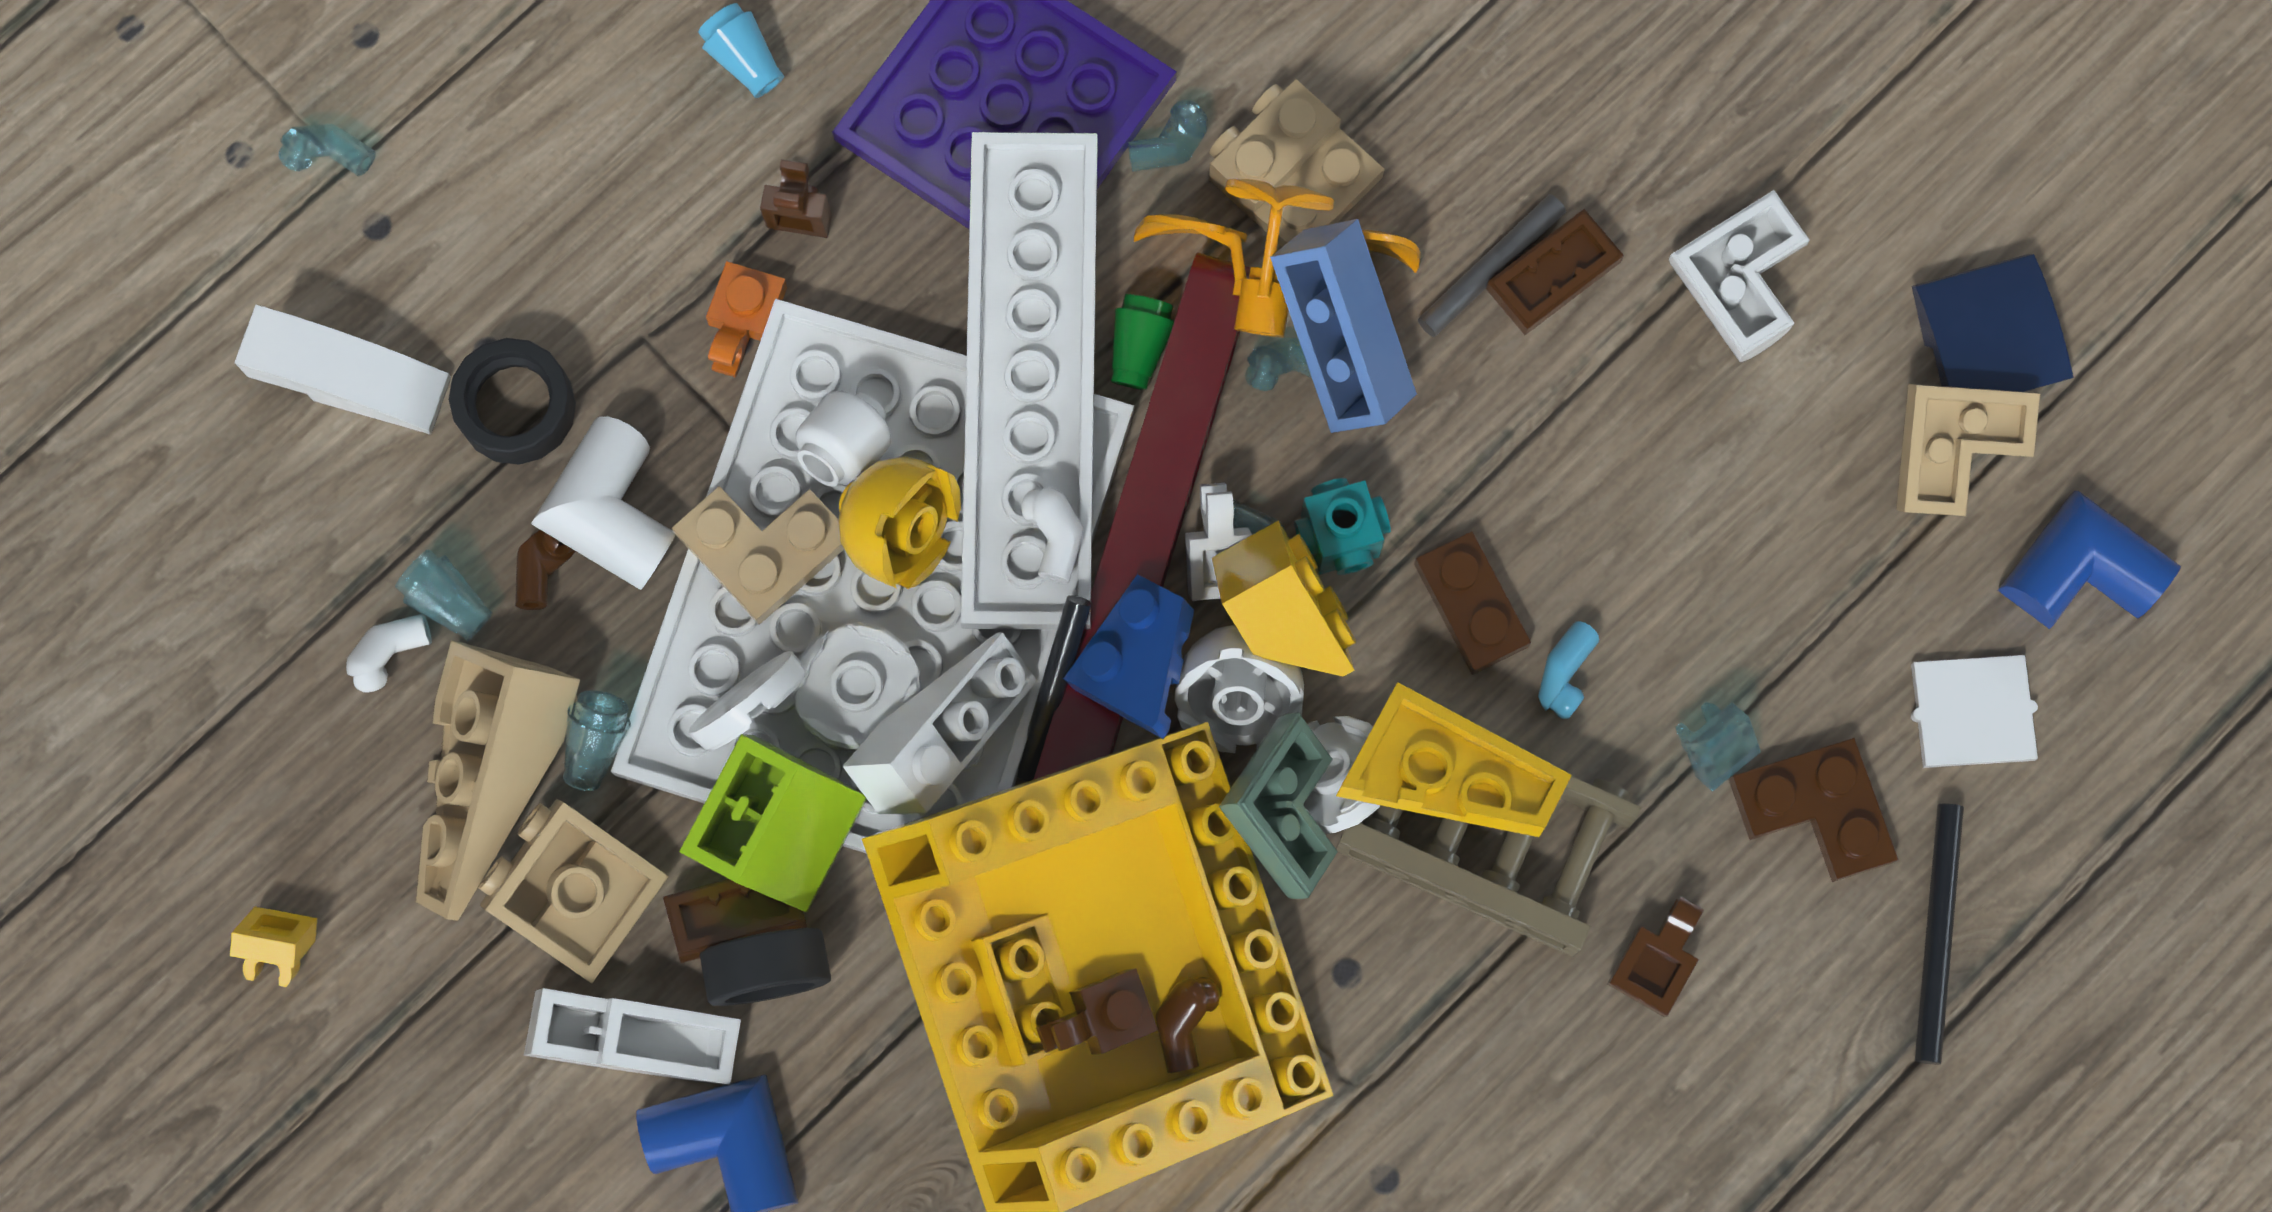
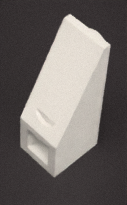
[842,632,1037,815]

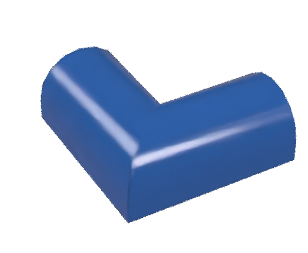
[1997,491,2181,629]
[636,1074,799,1212]

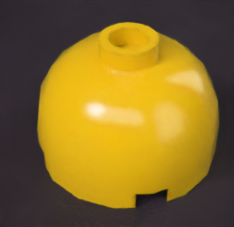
[839,457,961,589]

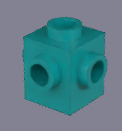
[1294,478,1391,575]

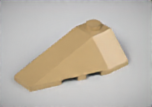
[416,640,580,921]

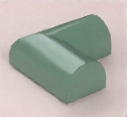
[1219,712,1338,899]

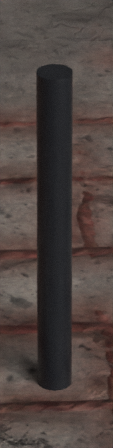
[1915,803,1964,1065]

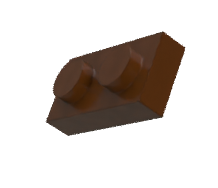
[1414,531,1531,675]

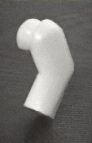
[1021,487,1083,584]
[346,613,432,692]

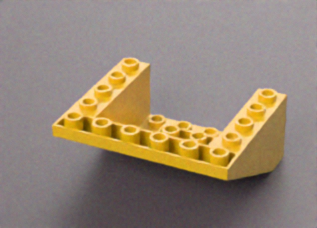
[862,722,1334,1212]

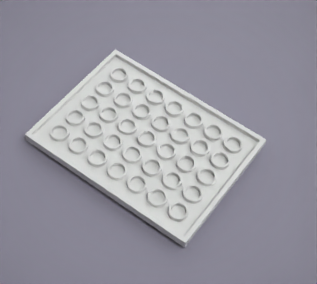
[611,299,1134,854]

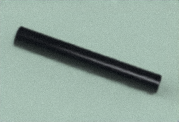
[1017,595,1092,782]

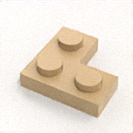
[1896,384,2040,516]
[672,486,844,625]

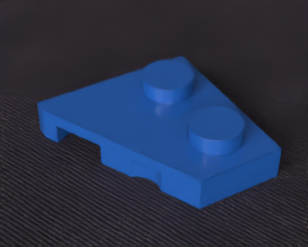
[1063,574,1194,739]

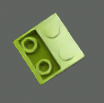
[679,734,867,912]

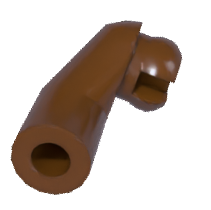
[1156,977,1220,1073]

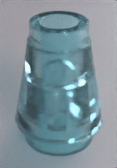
[395,549,493,641]
[563,690,631,791]

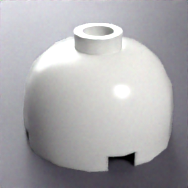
[1175,625,1304,753]

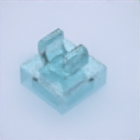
[1675,702,1761,792]

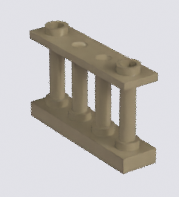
[1336,776,1642,957]

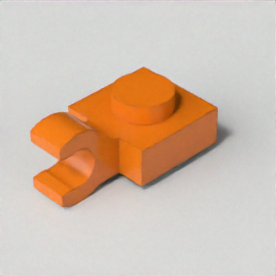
[706,261,787,378]

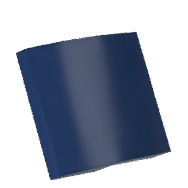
[1911,254,2074,392]

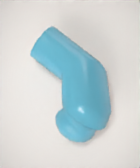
[1538,621,1599,719]

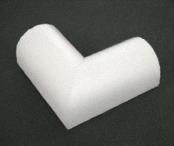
[1669,190,1810,362]
[531,416,675,590]

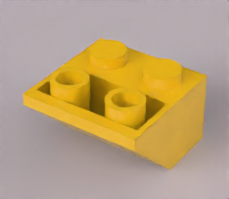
[1212,521,1356,677]

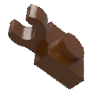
[760,159,832,238]
[1607,897,1704,1017]
[1036,968,1158,1055]

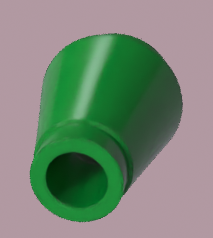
[1111,294,1174,390]

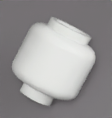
[796,391,891,487]

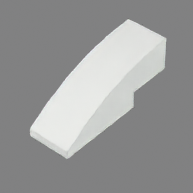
[234,305,451,434]
[524,988,741,1085]

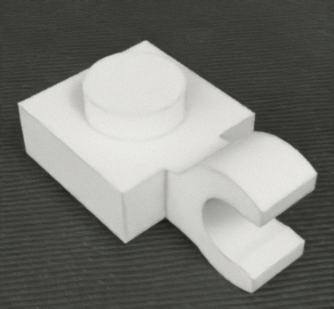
[1185,483,1253,601]

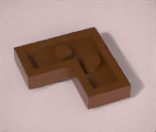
[1729,738,1898,882]

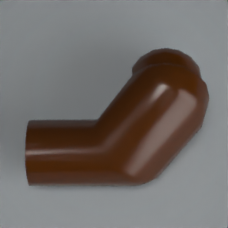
[515,530,576,610]

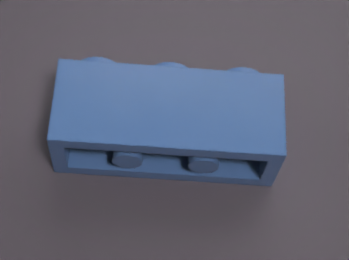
[1270,219,1417,433]

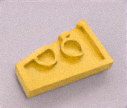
[1336,682,1572,837]

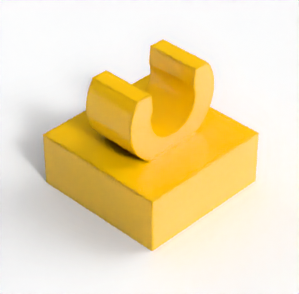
[230,906,317,987]

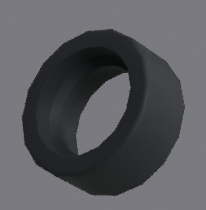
[448,338,576,465]
[700,928,831,1006]

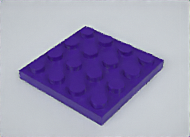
[832,0,1177,230]

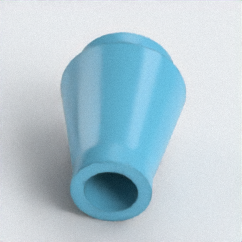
[698,3,784,98]

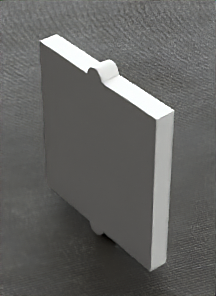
[1911,655,2038,768]

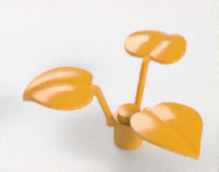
[1134,179,1420,338]

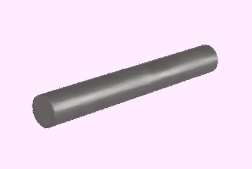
[1418,194,1566,337]

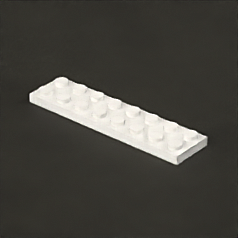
[961,132,1098,630]

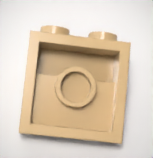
[1209,79,1384,247]
[478,799,669,984]

